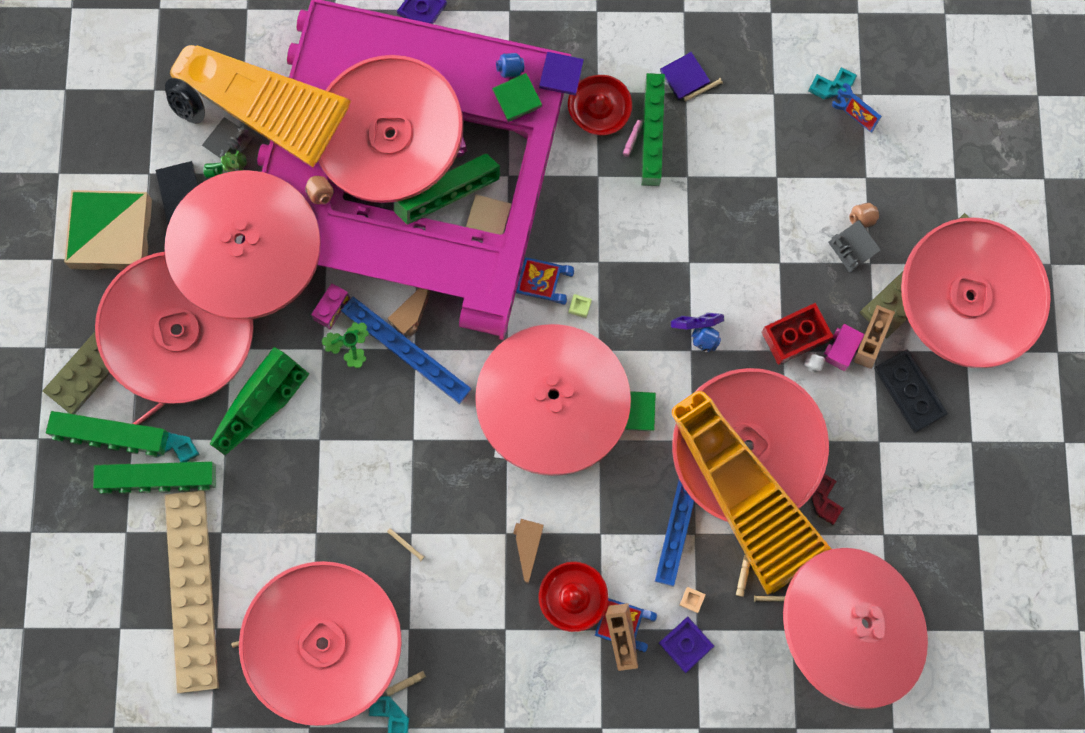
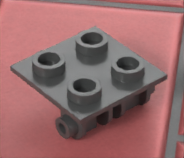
[202,117,254,158]
[828,220,881,272]

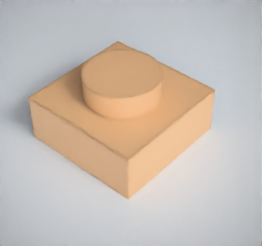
[679,587,706,613]

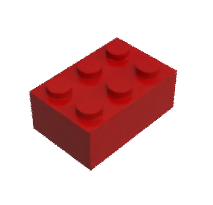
[761,303,833,365]

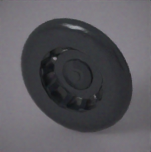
[165,78,205,124]

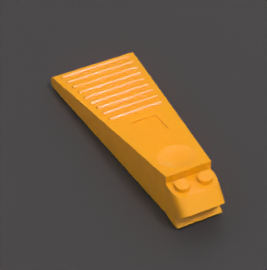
[170,45,351,168]
[672,391,831,595]

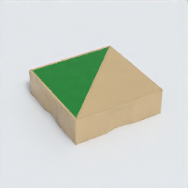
[64,190,152,270]

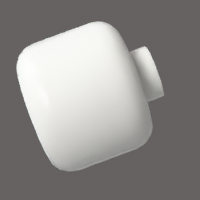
[804,353,825,373]

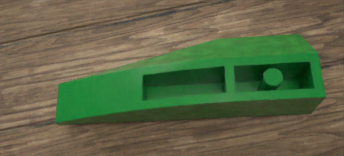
[210,347,310,455]

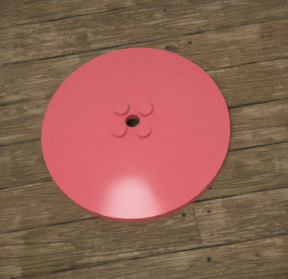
[318,55,463,203]
[165,170,321,320]
[901,218,1051,368]
[95,252,254,404]
[476,324,631,476]
[672,368,829,522]
[783,548,928,709]
[239,561,402,726]

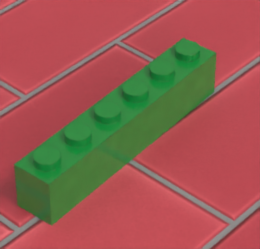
[641,73,665,186]
[394,154,500,225]
[45,411,169,457]
[93,461,216,494]

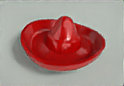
[568,75,632,135]
[539,562,608,632]

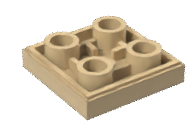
[466,194,511,235]

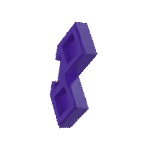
[671,312,724,330]

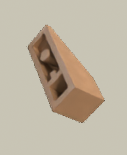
[388,288,431,337]
[854,305,895,369]
[513,519,544,584]
[606,603,638,671]

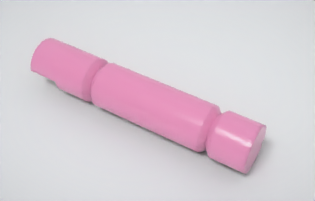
[622,120,643,157]

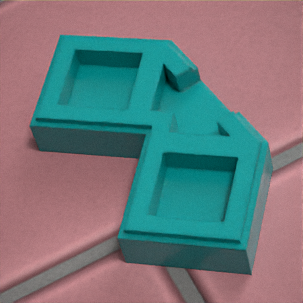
[808,67,857,99]
[156,432,200,462]
[369,696,409,733]

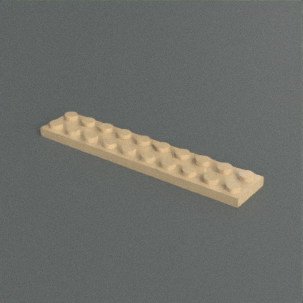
[165,491,219,693]

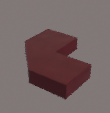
[811,474,844,525]

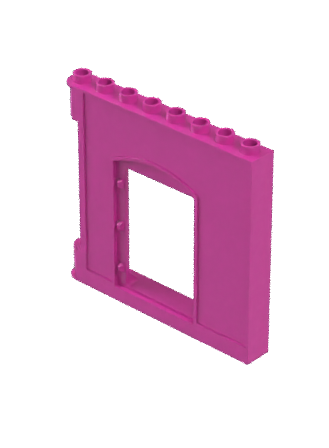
[240,0,571,340]

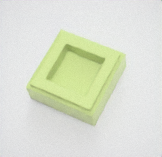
[568,294,592,318]

